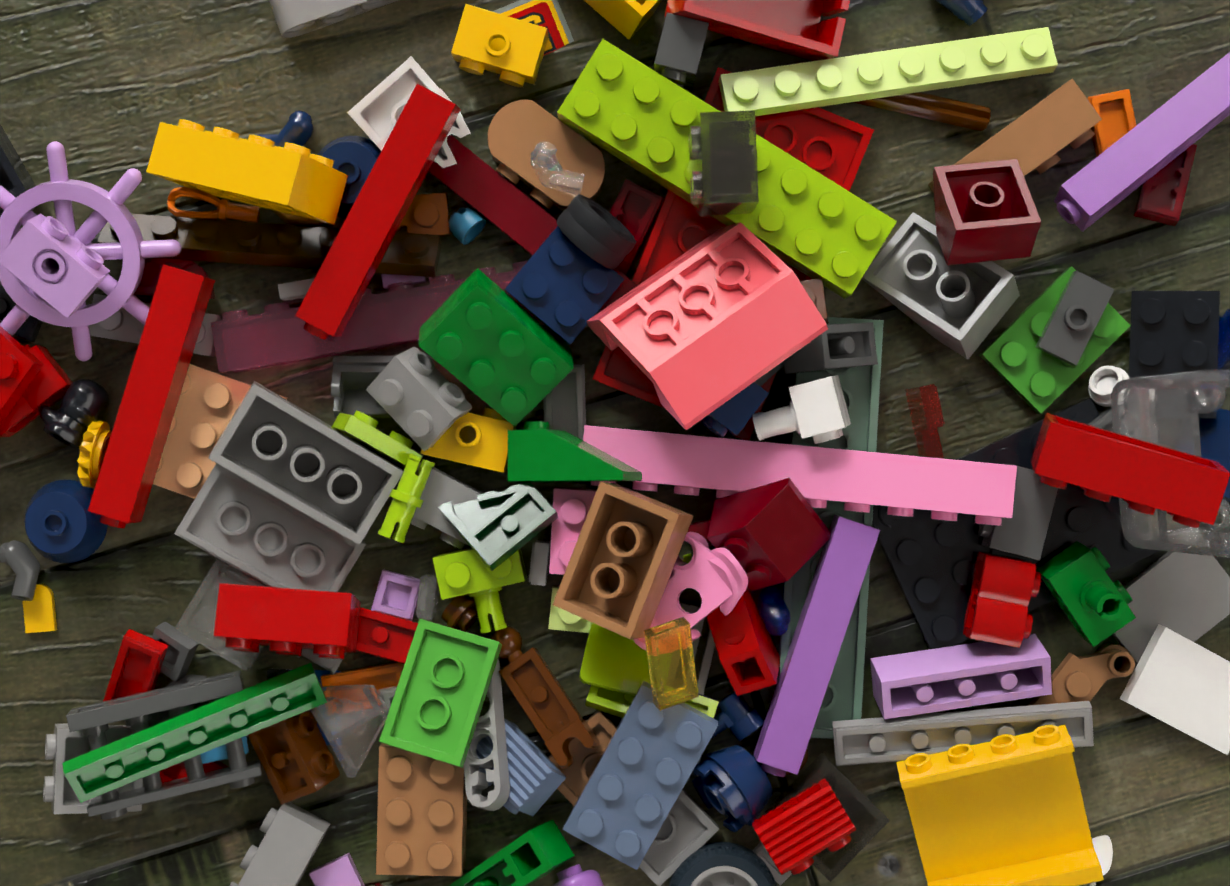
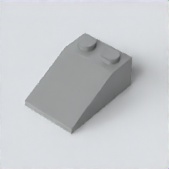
[862,212,1020,360]

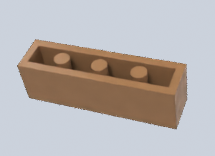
[928,79,1102,193]

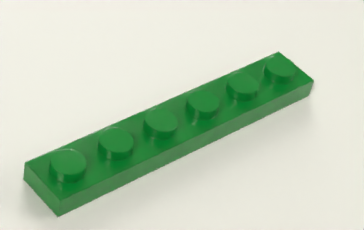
[62,663,327,803]

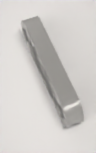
[464,660,510,811]

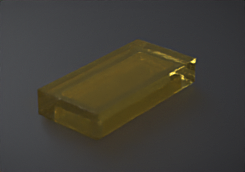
[644,617,699,711]

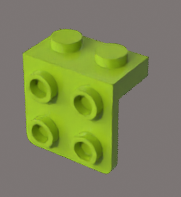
[579,607,684,696]

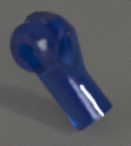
[756,582,791,636]

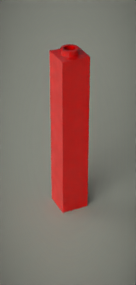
[295,84,461,340]
[88,264,215,529]

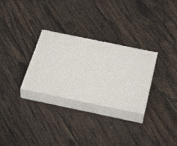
[1119,624,1230,755]

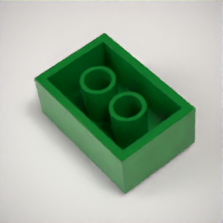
[419,268,574,427]

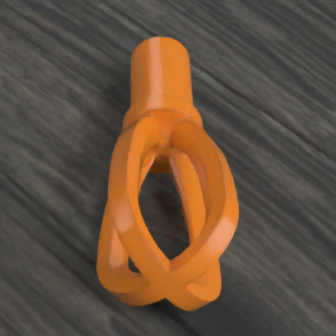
[167,187,260,222]

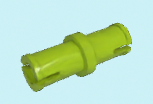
[378,454,435,544]

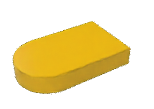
[23,584,57,633]

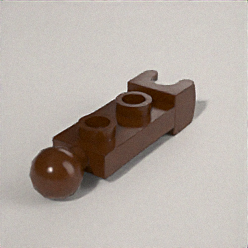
[490,626,600,769]

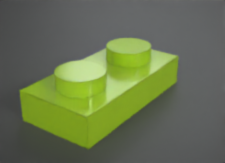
[332,410,423,468]

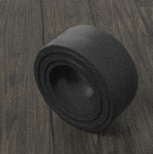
[557,194,636,270]

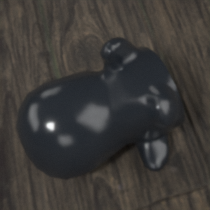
[39,379,109,449]

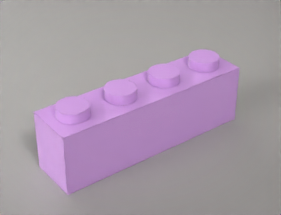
[870,634,1052,720]

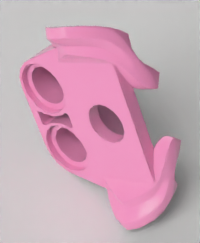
[634,532,748,653]

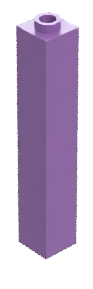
[1054,52,1230,232]
[754,515,880,777]

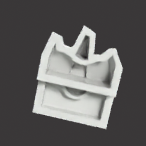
[347,56,471,168]

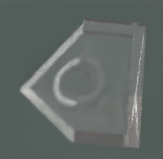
[310,685,389,778]

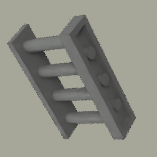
[66,670,262,820]

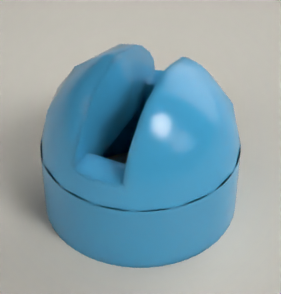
[449,207,486,245]

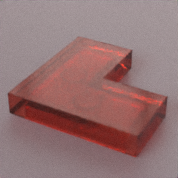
[905,384,944,459]

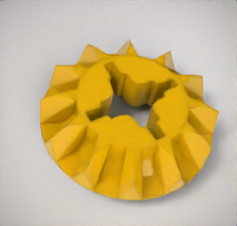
[77,421,112,489]

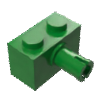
[1036,541,1136,647]

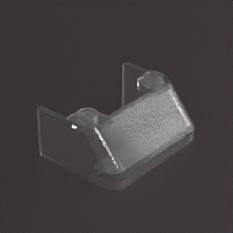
[1111,370,1230,558]

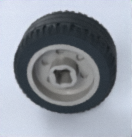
[669,842,777,886]

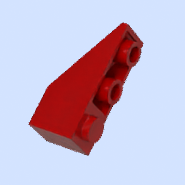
[700,588,780,696]

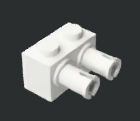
[753,375,851,444]

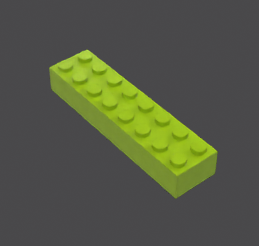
[557,39,897,299]

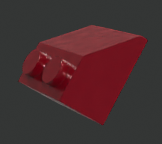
[933,159,1041,265]
[707,478,831,591]

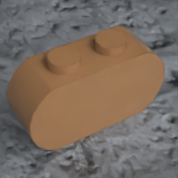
[488,100,605,211]

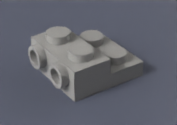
[43,723,143,814]

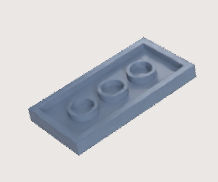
[562,680,718,870]

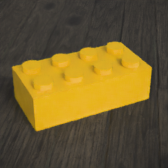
[146,119,348,225]

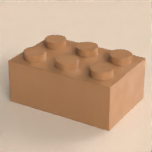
[552,482,693,640]
[376,743,467,876]

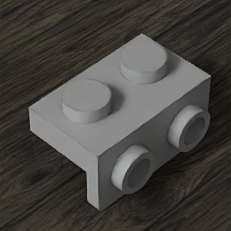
[366,347,472,451]

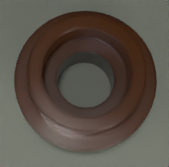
[441,595,478,632]

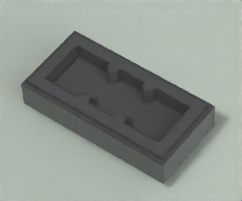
[1035,270,1115,366]

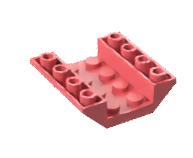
[586,222,828,430]

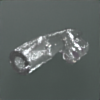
[530,141,585,195]

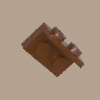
[248,710,340,805]

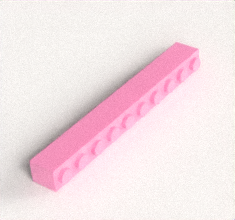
[583,425,1017,526]

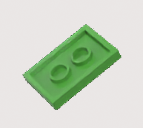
[979,266,1131,414]
[379,619,502,768]

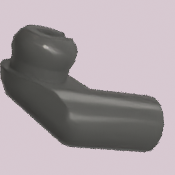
[0,540,40,601]

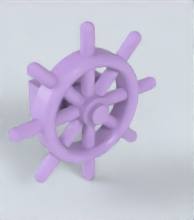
[0,141,181,361]

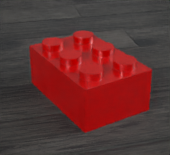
[214,583,361,660]

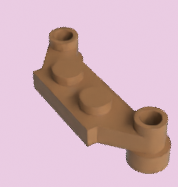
[1028,643,1135,706]

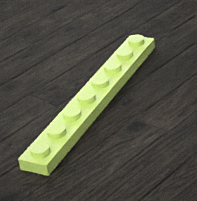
[719,27,1058,120]

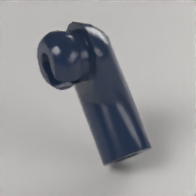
[257,111,313,148]

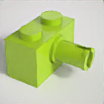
[432,548,527,633]

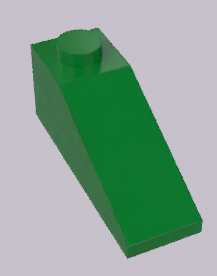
[508,421,642,482]
[449,819,575,886]

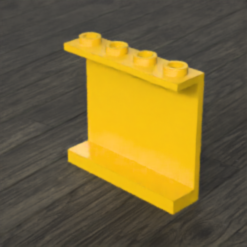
[896,725,1104,886]

